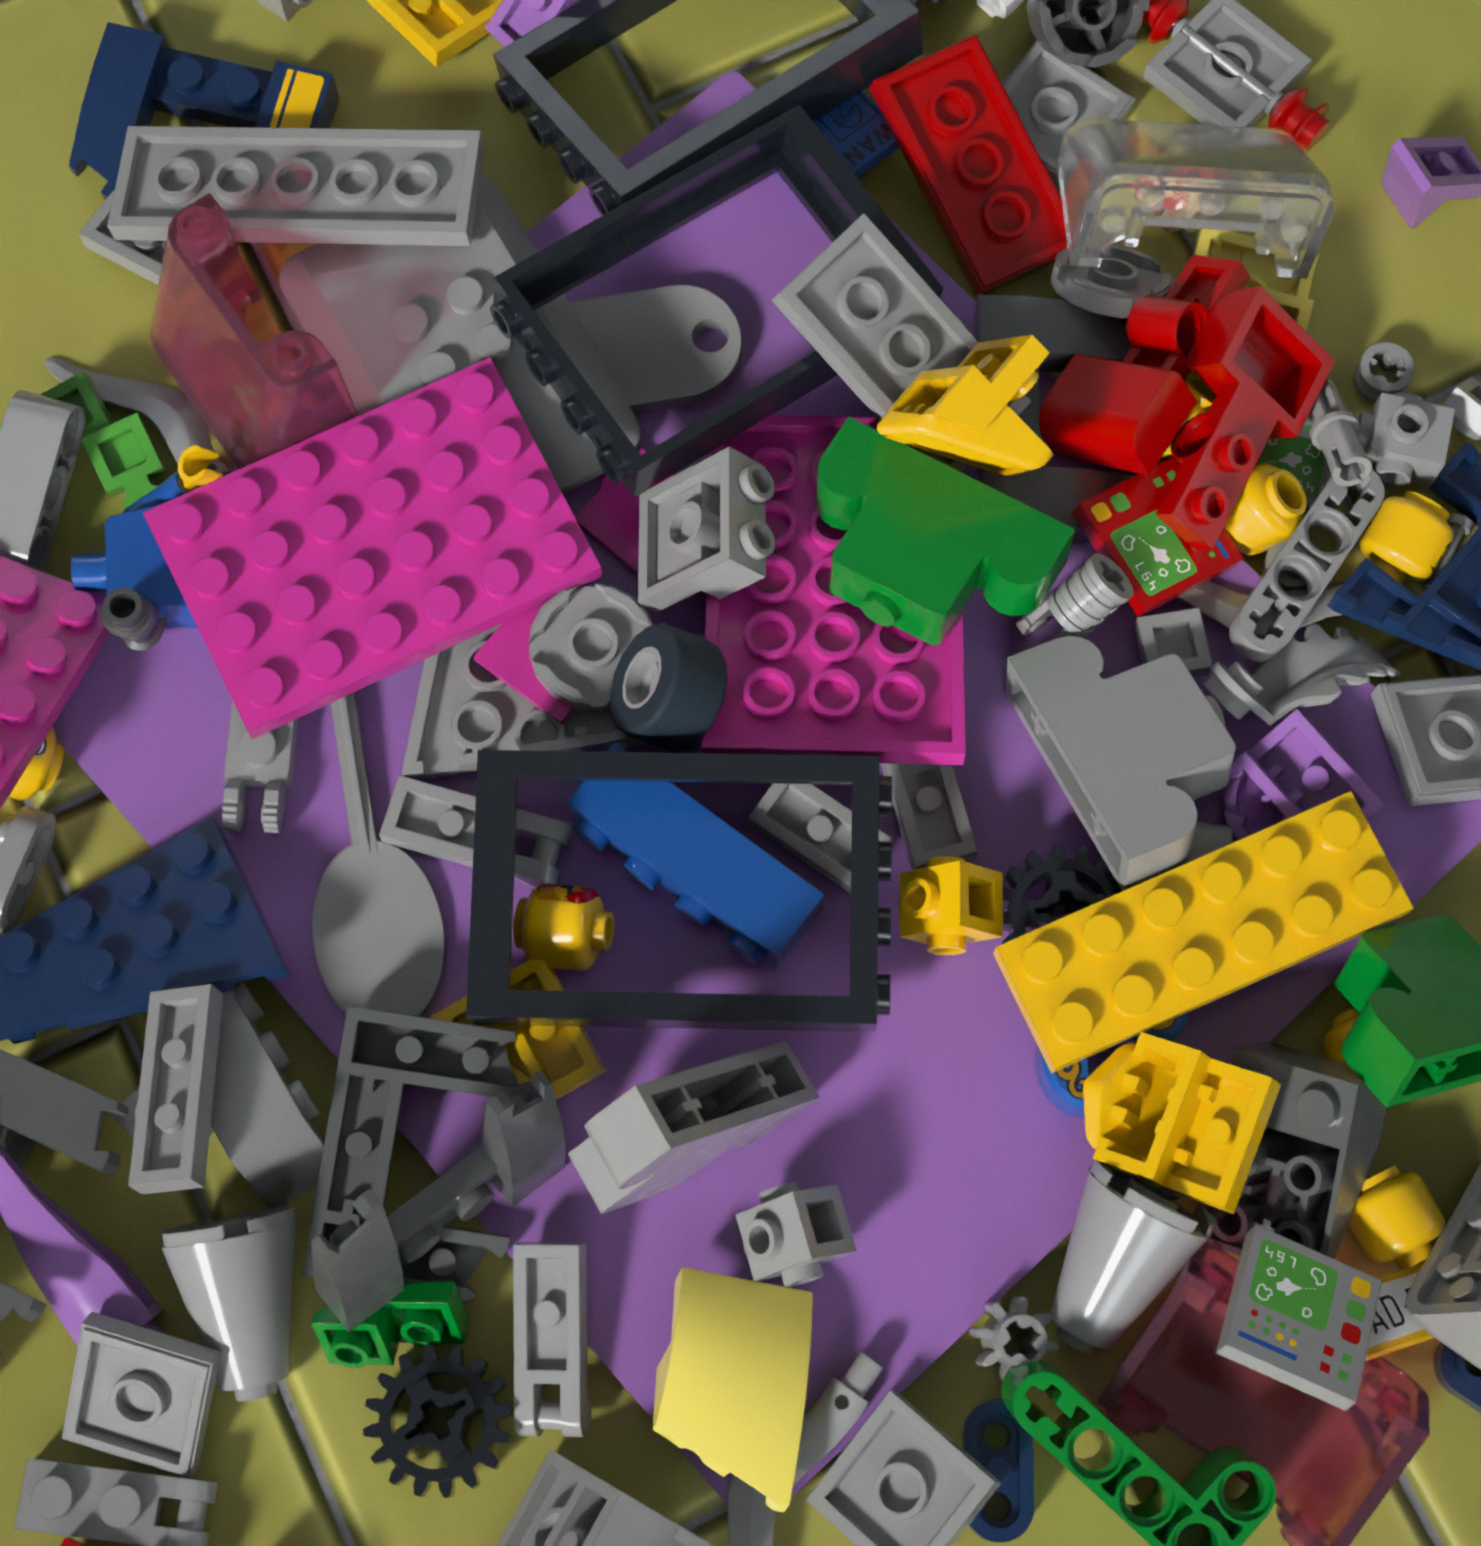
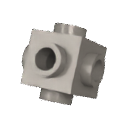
[1358,392,1455,489]
[736,1182,857,1287]

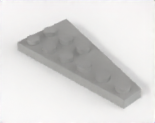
[401,623,705,781]

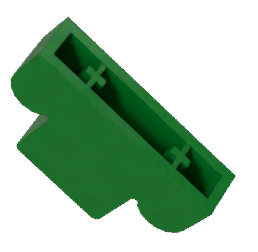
[815,417,1075,646]
[1334,915,1481,1108]

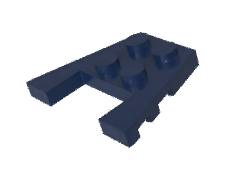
[1327,441,1481,670]

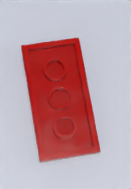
[869,35,1085,297]

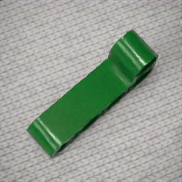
[1001,1360,1277,1546]

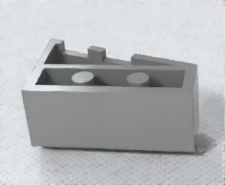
[211,982,325,1208]

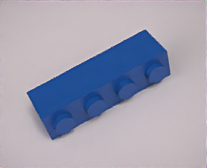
[567,742,824,971]

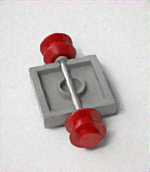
[1141,0,1331,154]

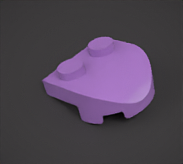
[1224,709,1387,841]

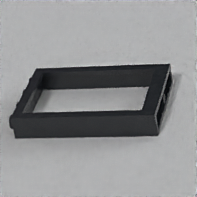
[493,0,923,216]
[490,104,944,498]
[466,750,892,1032]

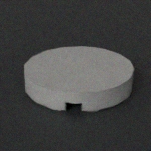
[1050,243,1173,318]
[529,584,652,711]

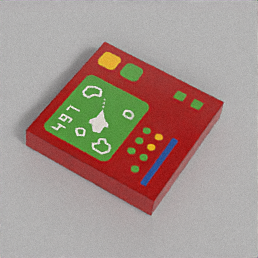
[1072,457,1244,617]

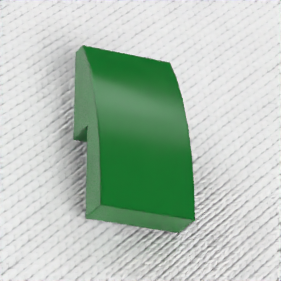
[311,1281,470,1368]

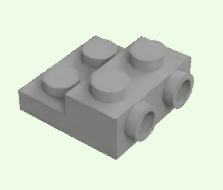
[638,446,775,613]

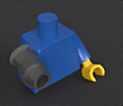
[71,445,223,651]

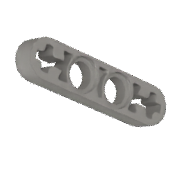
[1229,463,1385,662]

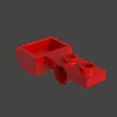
[1039,255,1251,475]
[1156,286,1335,550]

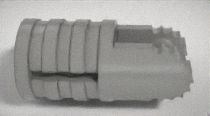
[1015,553,1133,641]

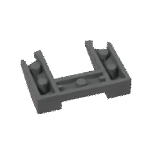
[974,294,1135,542]
[302,1005,530,1301]
[0,1049,129,1355]
[311,1071,566,1333]

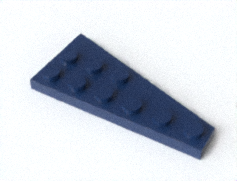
[0,817,292,1044]

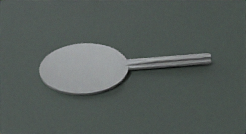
[312,692,445,1016]

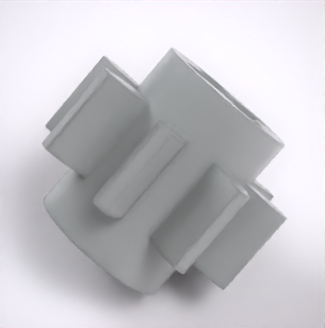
[969,1296,1059,1381]

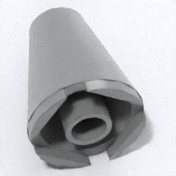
[1050,1160,1217,1354]
[160,1206,298,1401]

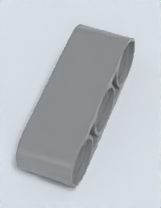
[0,390,85,571]

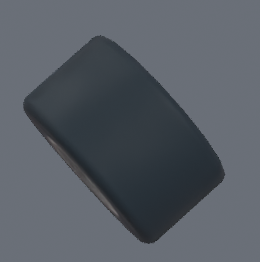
[610,623,727,751]

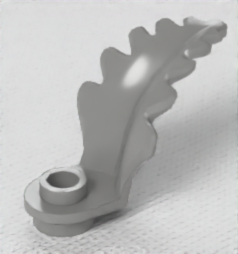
[1204,624,1400,726]

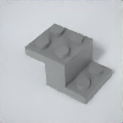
[496,1449,714,1546]

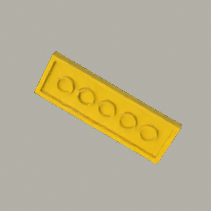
[993,791,1414,1074]

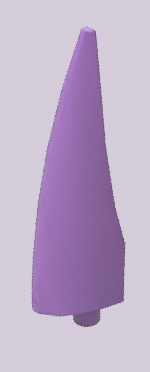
[0,1143,165,1346]

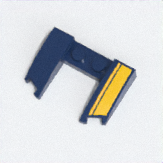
[69,22,339,200]

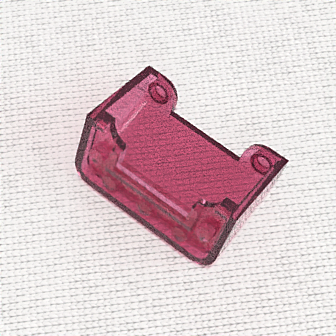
[150,193,358,470]
[1097,1242,1430,1546]

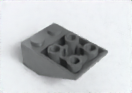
[1204,1042,1386,1259]

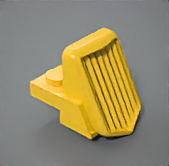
[877,335,1053,476]
[1083,1032,1281,1214]

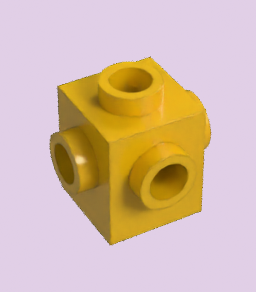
[899,856,1003,955]

